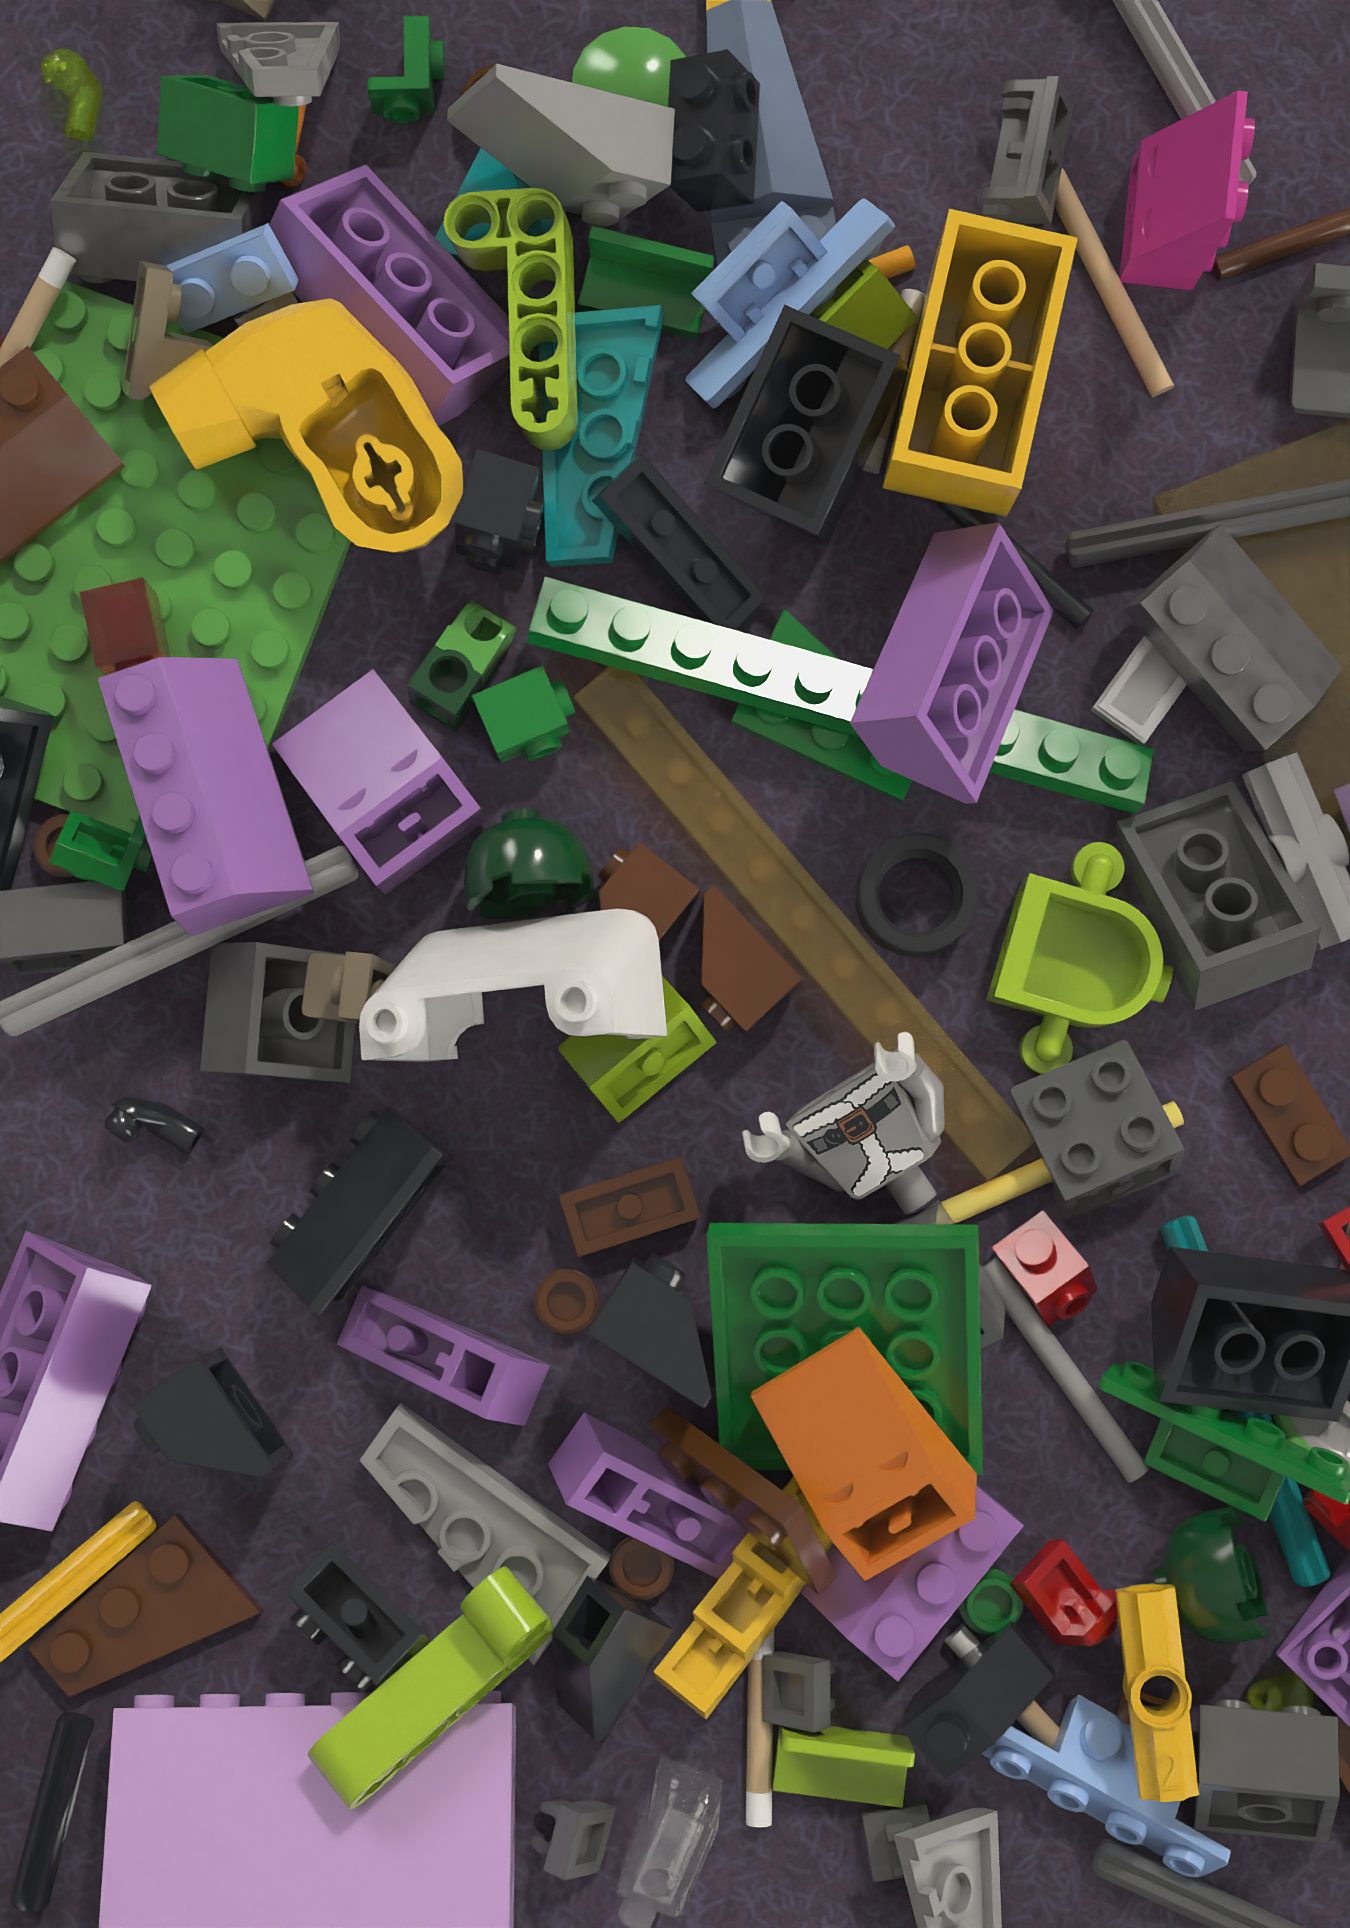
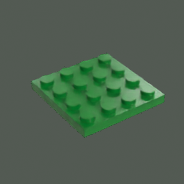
[706,1223,983,1475]

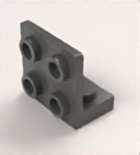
[1289,263,1350,419]
[1011,1040,1185,1223]

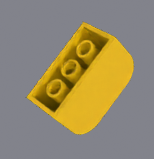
[882,209,1078,517]

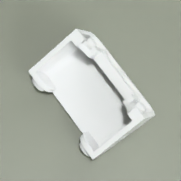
[359,909,667,1062]

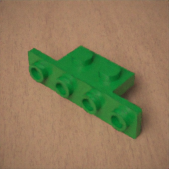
[1098,1361,1350,1522]

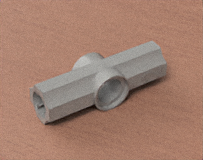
[1242,752,1350,951]

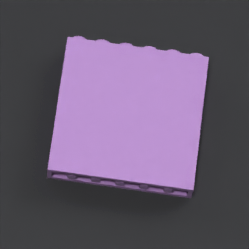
[99,1691,516,1928]

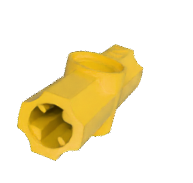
[1115,1583,1199,1802]

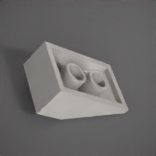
[447,64,675,226]

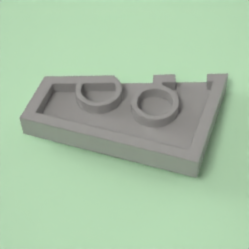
[216,22,340,106]
[893,1808,1002,1928]

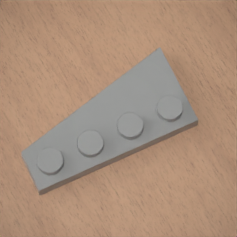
[359,1403,611,1665]

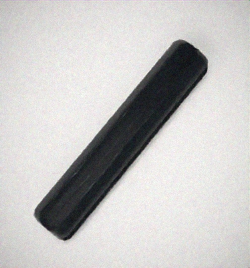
[11,1712,95,1913]

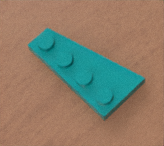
[539,305,665,567]

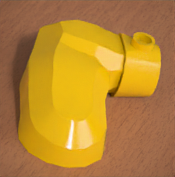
[149,298,463,553]

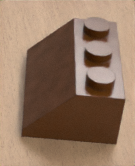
[0,346,126,565]

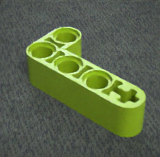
[443,188,578,451]
[307,1566,553,1810]

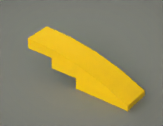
[653,1476,833,1719]

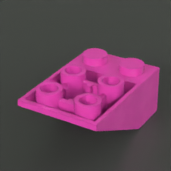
[1119,91,1255,290]

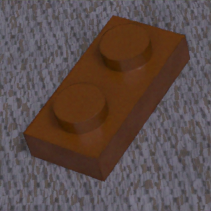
[1227,1044,1350,1186]
[559,1156,701,1257]

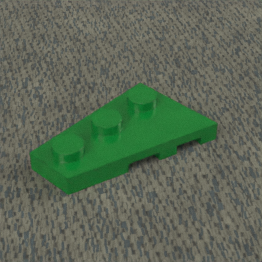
[731,609,912,803]

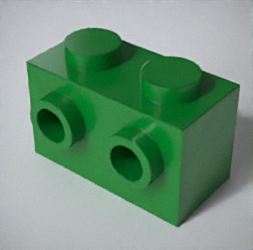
[157,74,299,192]

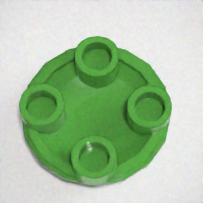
[572,26,686,107]

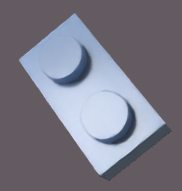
[166,223,299,334]

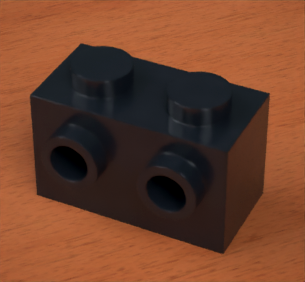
[668,49,760,212]
[454,448,544,574]
[284,1541,430,1693]

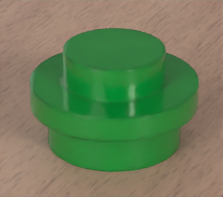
[958,1568,1023,1636]

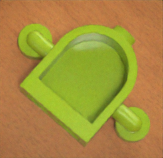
[986,842,1173,1075]

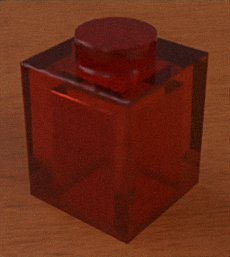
[79,578,171,675]

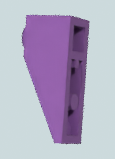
[337,1285,550,1426]
[548,1412,748,1579]

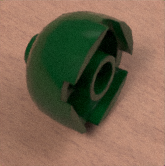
[464,809,595,920]
[1154,1506,1268,1643]

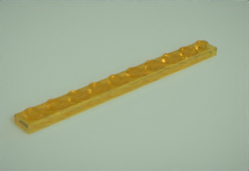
[574,666,1034,1181]

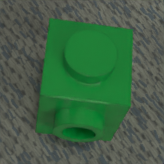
[472,666,575,763]

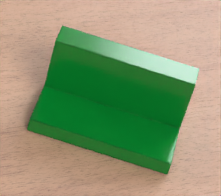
[578,226,714,340]

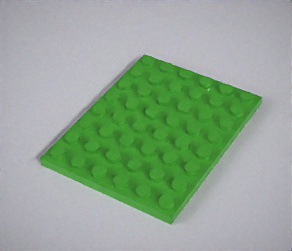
[0,281,351,834]

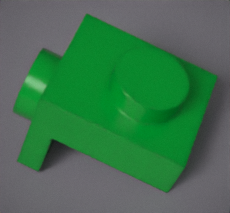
[367,16,446,123]
[49,810,152,891]

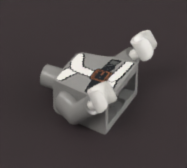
[742,1032,945,1214]

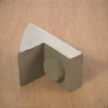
[122,261,213,401]
[302,951,396,1025]

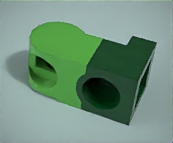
[407,600,516,733]

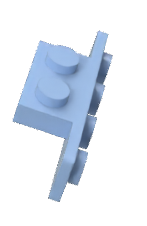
[685,199,895,409]
[981,1695,1231,1877]

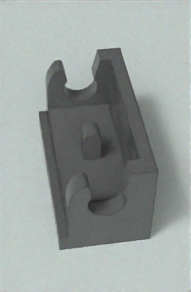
[980,76,1074,224]
[0,881,135,976]

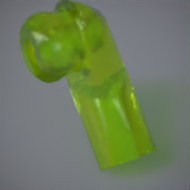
[41,48,103,142]
[1246,1667,1316,1712]

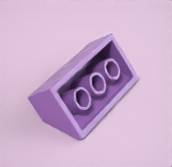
[269,165,510,426]
[850,522,1054,804]
[98,657,315,936]
[0,1231,152,1531]

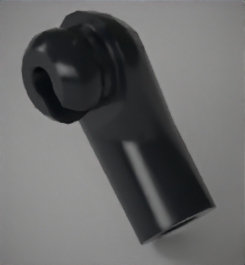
[104,1096,204,1155]

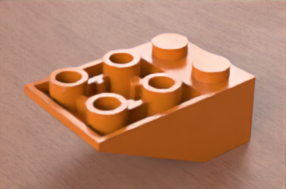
[751,1327,977,1581]

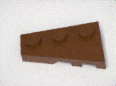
[649,1406,837,1595]
[27,1512,263,1697]

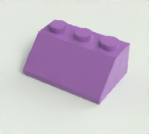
[800,1485,1024,1681]

